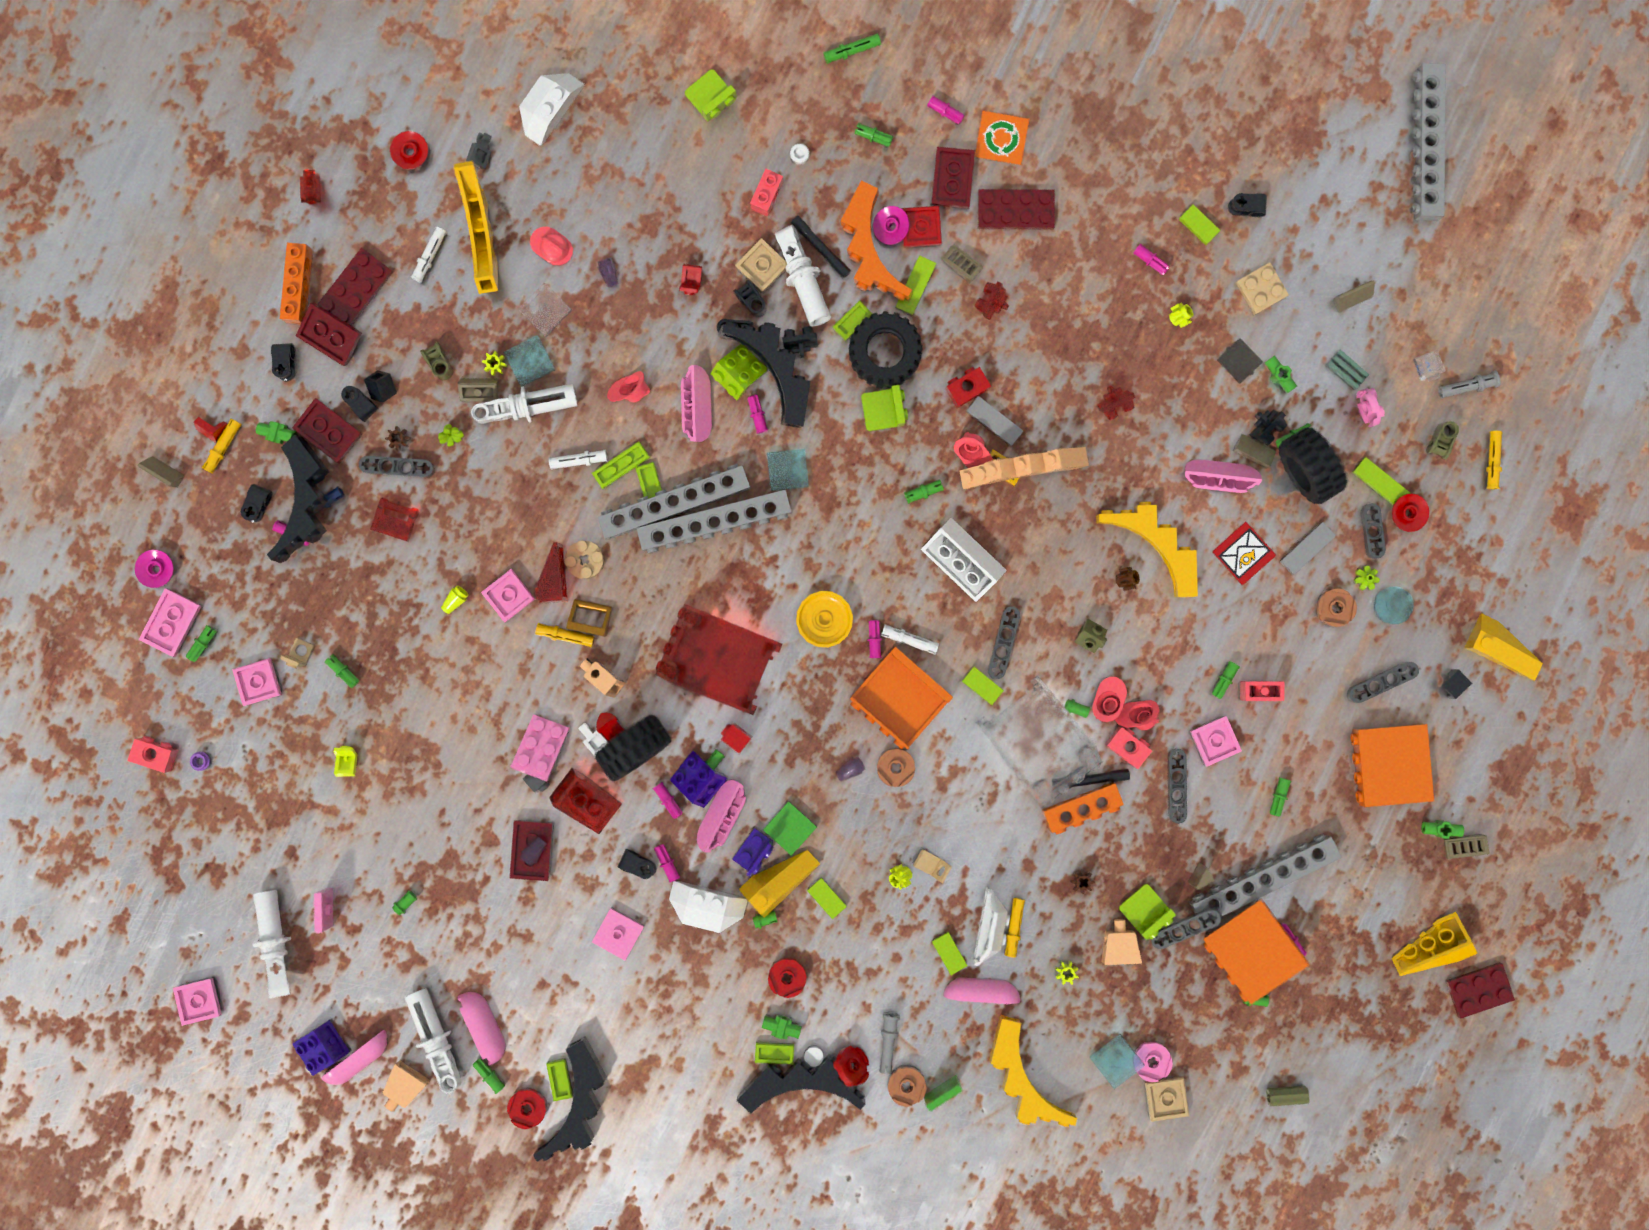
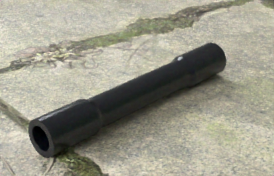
[791,215,851,279]
[1052,769,1130,791]

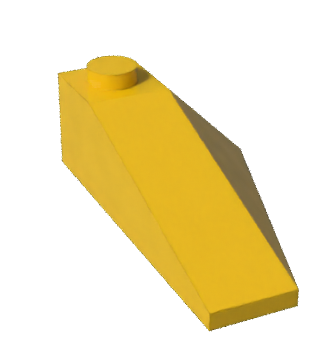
[1464,613,1543,681]
[739,850,820,917]
[1391,912,1478,976]

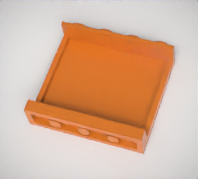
[849,647,953,749]
[1350,723,1434,807]
[1203,898,1309,1005]

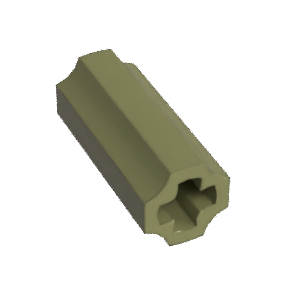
[1266,1086,1310,1107]

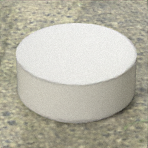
[790,144,809,164]
[804,1046,824,1067]

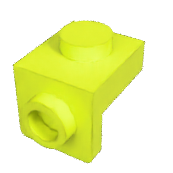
[334,746,358,777]

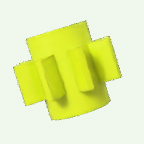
[1169,302,1194,328]
[482,351,507,376]
[889,864,912,890]
[1055,961,1079,985]

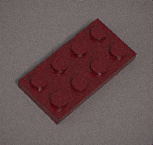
[978,189,1055,229]
[318,247,393,326]

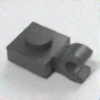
[466,133,492,169]

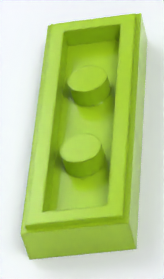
[895,255,937,316]
[592,442,650,489]
[1352,457,1410,505]

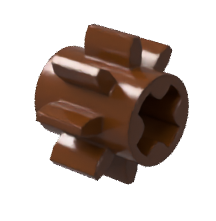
[385,426,411,451]
[1116,567,1140,591]
[1070,869,1095,894]

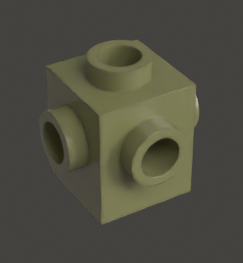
[1074,619,1107,653]

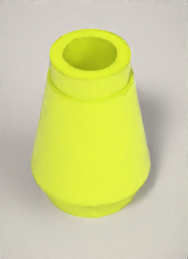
[441,585,469,614]

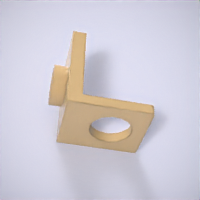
[280,638,314,669]
[913,849,952,883]

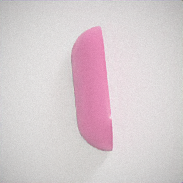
[681,365,712,442]
[1185,459,1262,493]
[697,780,746,853]
[943,977,1020,1004]
[458,992,506,1066]
[321,1030,387,1085]

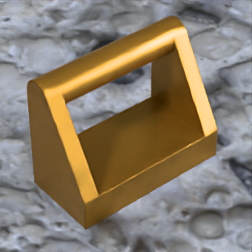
[566,599,612,637]

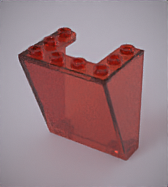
[656,604,782,715]

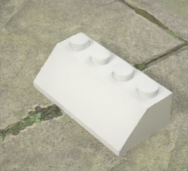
[921,518,1007,602]

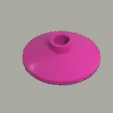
[873,206,910,245]
[135,550,174,588]

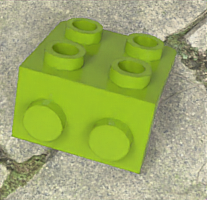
[685,69,737,122]
[710,344,767,400]
[861,385,908,431]
[1119,884,1176,940]

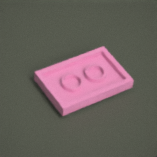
[139,588,201,657]
[511,714,569,782]

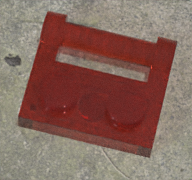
[370,497,419,542]

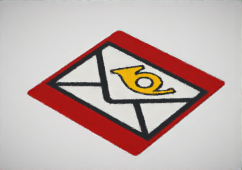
[1213,522,1276,585]

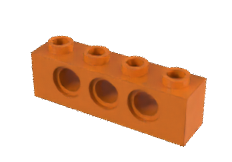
[280,242,313,324]
[1042,782,1124,834]

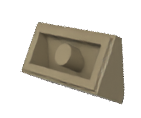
[1333,280,1375,312]
[458,378,498,401]
[1233,434,1276,468]
[138,457,184,488]
[1188,863,1214,890]

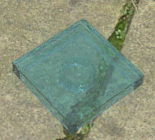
[504,335,555,387]
[767,449,809,491]
[1090,1034,1145,1089]

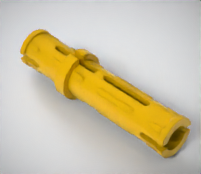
[201,418,242,474]
[1486,431,1503,490]
[535,623,595,647]
[1004,898,1025,958]

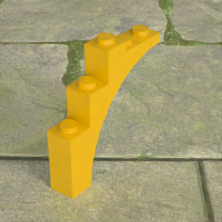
[454,161,498,294]
[1096,502,1198,597]
[989,1015,1077,1127]

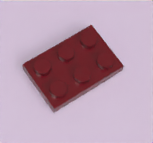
[931,147,975,209]
[296,302,362,366]
[292,398,362,464]
[509,820,553,881]
[1446,962,1515,1019]

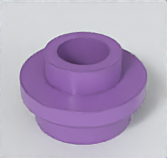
[190,752,210,771]

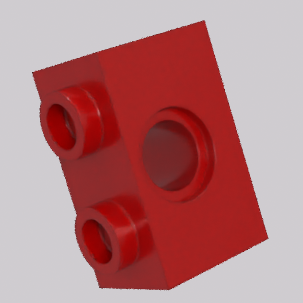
[945,367,991,408]
[721,723,753,753]

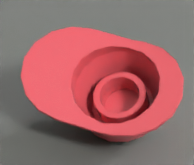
[530,227,573,265]
[607,371,650,403]
[954,432,993,468]
[1092,677,1127,722]
[1115,700,1159,730]

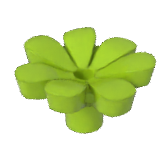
[438,424,464,446]
[1354,565,1380,590]

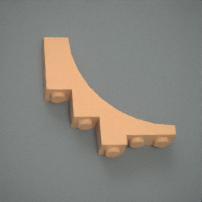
[960,447,1089,489]

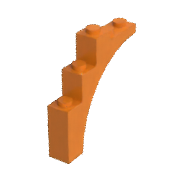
[840,180,912,301]

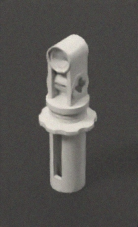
[775,224,831,326]
[471,383,578,424]
[253,890,291,998]
[404,988,462,1093]

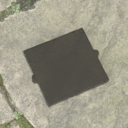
[1217,338,1263,384]

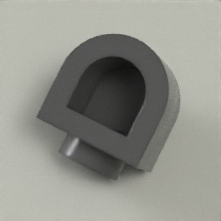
[523,774,550,793]

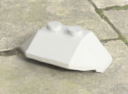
[519,73,585,147]
[669,880,748,933]
[973,886,1010,966]

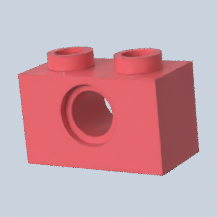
[750,169,784,217]
[1240,681,1284,701]
[1105,726,1152,769]
[127,736,178,773]

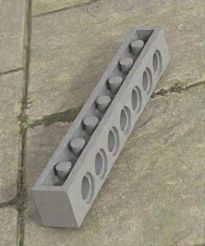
[1412,63,1446,221]
[597,464,751,540]
[636,490,792,554]
[1189,834,1342,924]

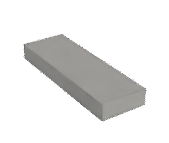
[966,396,1023,446]
[1280,522,1336,575]

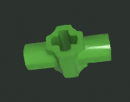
[1265,355,1297,393]
[256,421,297,444]
[1421,820,1464,839]
[762,1015,802,1039]

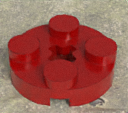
[768,958,807,998]
[833,1046,869,1087]
[507,1088,547,1129]

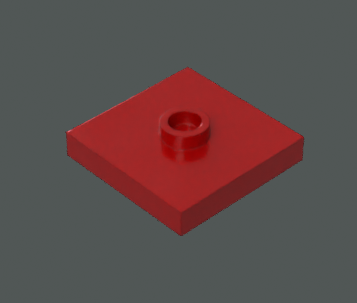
[901,206,942,248]

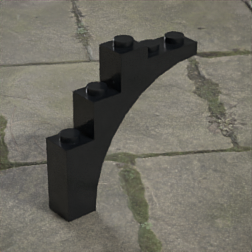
[719,322,811,428]
[267,435,329,563]
[533,1036,607,1162]
[737,1054,866,1114]

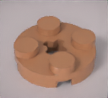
[1316,589,1357,627]
[877,748,915,787]
[888,1066,926,1107]

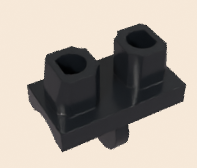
[782,326,818,358]
[1250,410,1287,445]

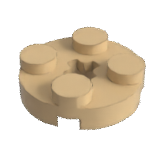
[565,541,604,579]

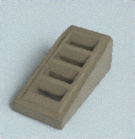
[941,244,983,284]
[1444,834,1490,859]

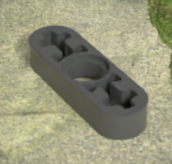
[1361,503,1386,559]

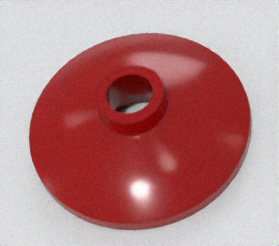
[390,131,428,169]
[1392,494,1429,532]

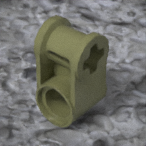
[420,341,453,380]
[1426,421,1459,460]

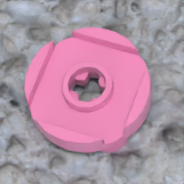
[1356,388,1385,427]
[1133,1042,1173,1082]

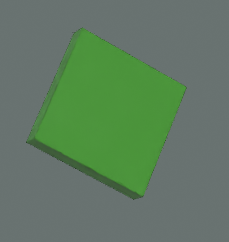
[763,801,817,856]
[924,1075,962,1111]

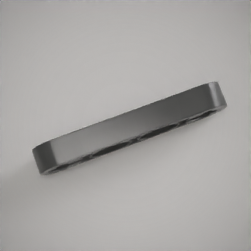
[359,456,435,478]
[988,606,1020,679]
[1347,662,1419,703]
[1167,748,1187,824]
[1151,907,1222,949]

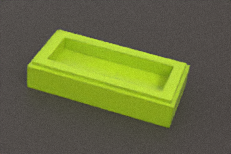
[1179,205,1221,245]
[832,300,873,341]
[635,462,662,498]
[962,666,1004,705]
[807,877,847,920]
[932,932,967,975]
[755,1042,794,1065]
[546,1058,573,1101]

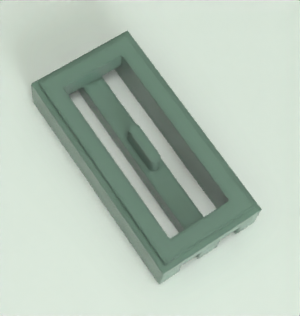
[1326,350,1369,390]

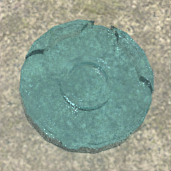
[1374,586,1414,624]

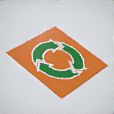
[975,111,1029,165]

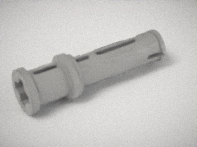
[1438,370,1501,399]
[879,1013,900,1074]

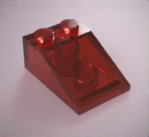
[535,542,568,604]
[549,768,622,834]

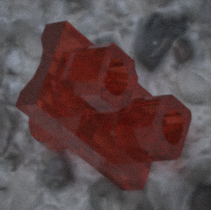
[300,170,321,205]
[975,281,1009,320]
[1097,386,1135,420]

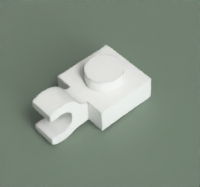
[578,722,609,756]

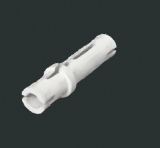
[410,226,447,283]
[549,449,608,470]
[881,624,939,655]

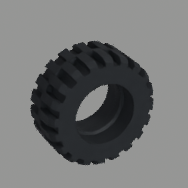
[849,311,923,388]
[1279,428,1348,504]
[595,715,671,782]

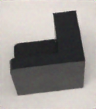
[364,370,397,402]
[1442,669,1472,699]

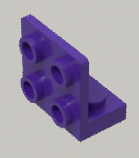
[670,751,728,808]
[732,828,774,877]
[293,1020,350,1076]

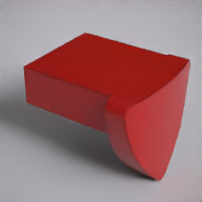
[193,417,228,443]
[596,712,626,741]

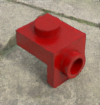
[679,264,703,295]

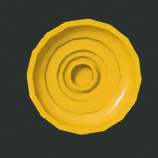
[796,591,853,647]

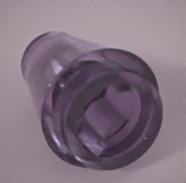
[597,257,618,287]
[836,756,865,782]
[519,837,547,867]

